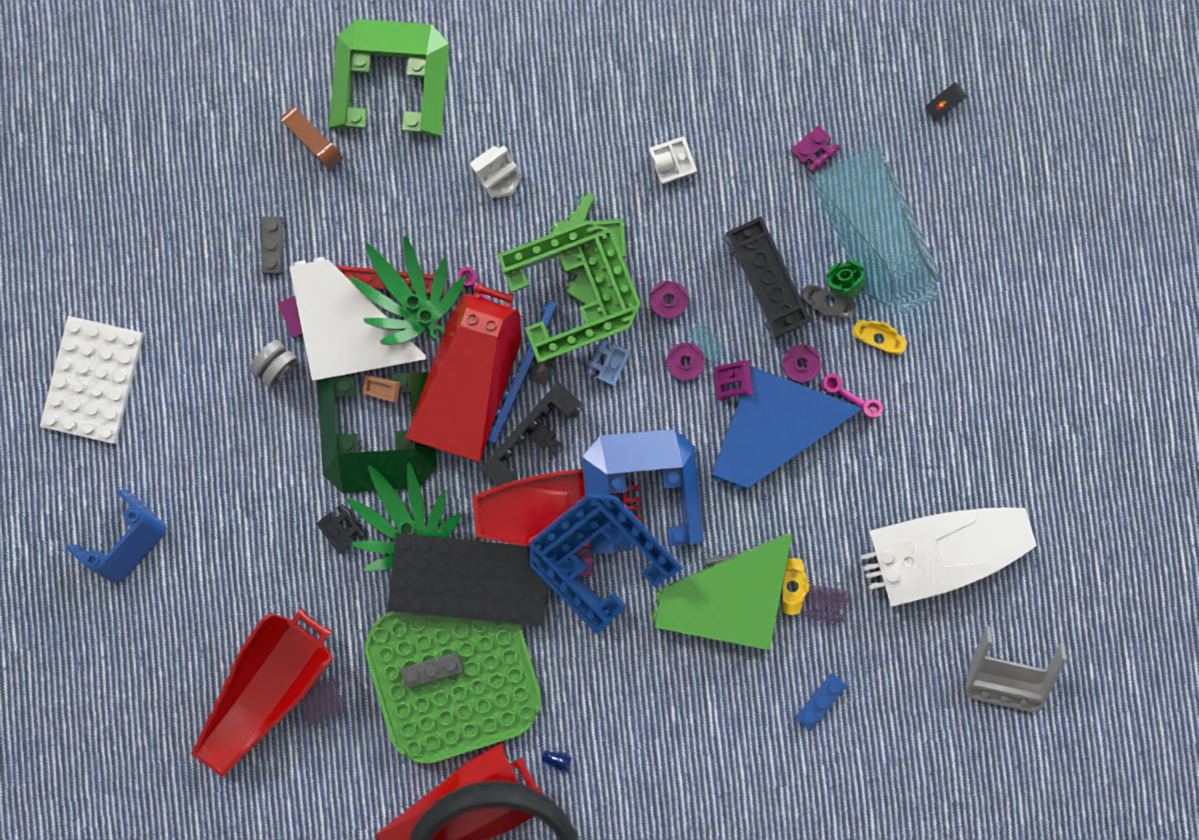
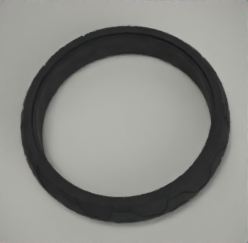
[409,781,578,840]

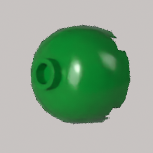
[827,260,866,299]

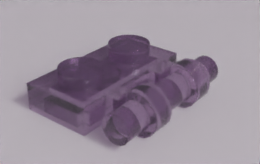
[806,585,849,624]

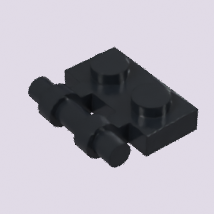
[316,504,366,554]

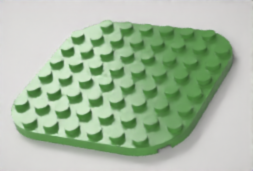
[365,611,541,763]

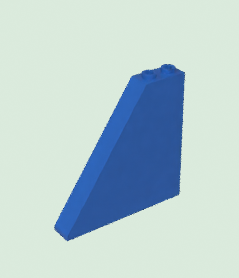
[711,367,861,491]

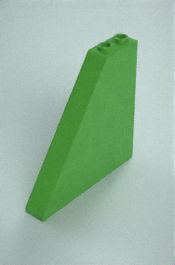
[651,533,792,650]

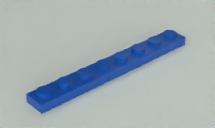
[488,300,558,444]

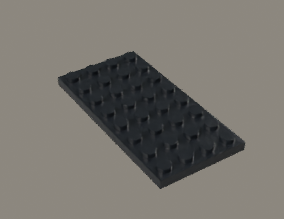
[387,533,547,626]

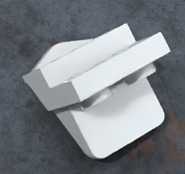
[471,145,522,198]

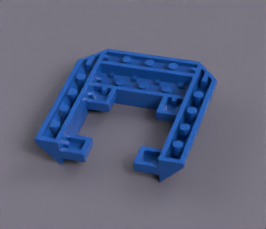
[582,429,704,554]
[530,494,683,634]

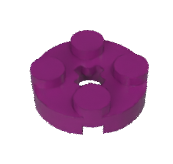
[650,281,688,319]
[666,343,704,381]
[782,345,821,383]

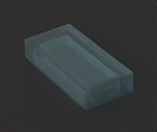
[686,322,726,363]

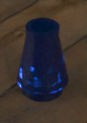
[542,750,572,772]

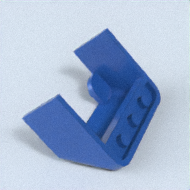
[66,490,167,582]

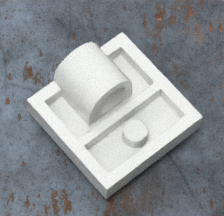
[649,136,697,185]

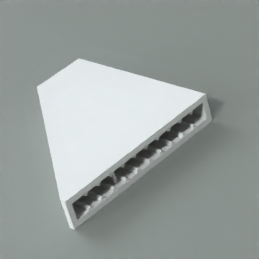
[290,257,427,381]

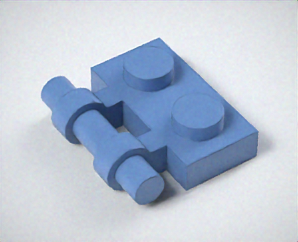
[585,339,631,387]

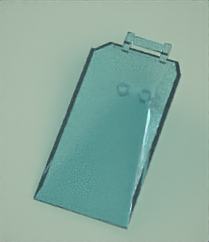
[810,145,940,315]

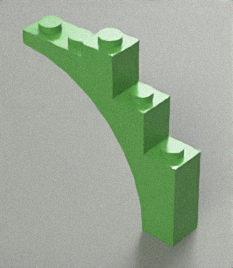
[550,192,596,305]

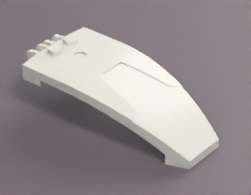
[860,507,1037,607]

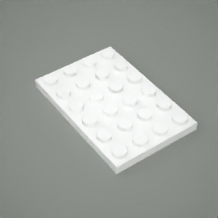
[40,316,144,444]

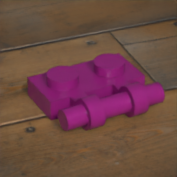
[790,125,840,173]

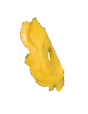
[852,320,907,356]
[782,558,810,615]

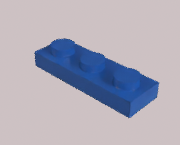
[795,673,847,731]

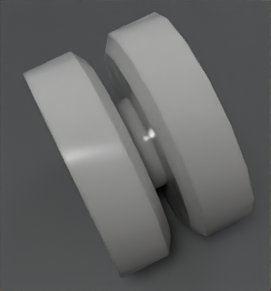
[249,339,298,389]

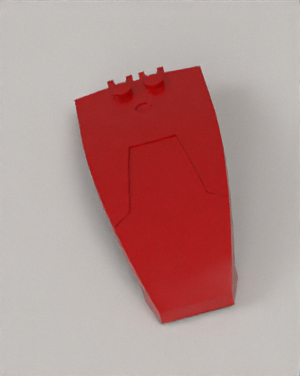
[473,469,642,547]

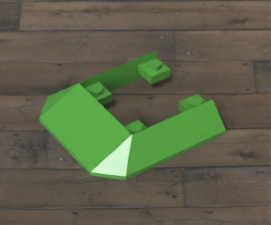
[329,19,449,137]
[497,220,641,363]

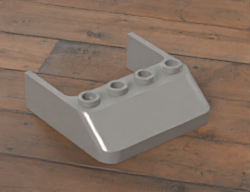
[965,626,1067,712]

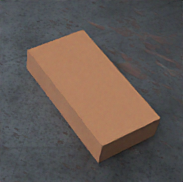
[363,374,400,402]

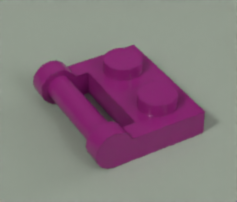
[714,360,753,401]

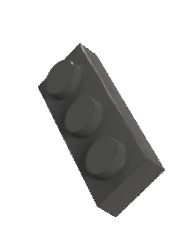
[261,216,283,274]
[401,652,463,688]

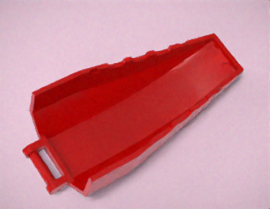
[191,608,333,777]
[375,741,542,840]

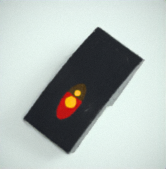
[925,82,967,121]

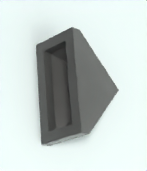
[528,356,558,386]

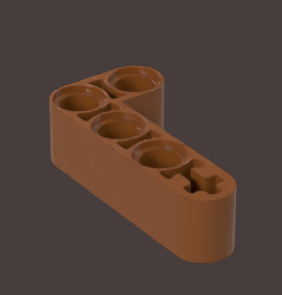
[280,106,344,171]

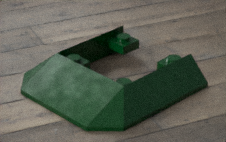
[318,372,438,493]

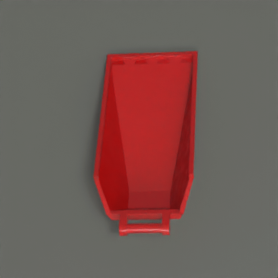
[405,283,522,463]

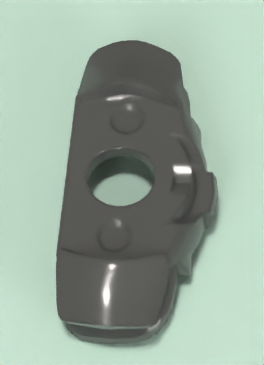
[802,284,857,318]

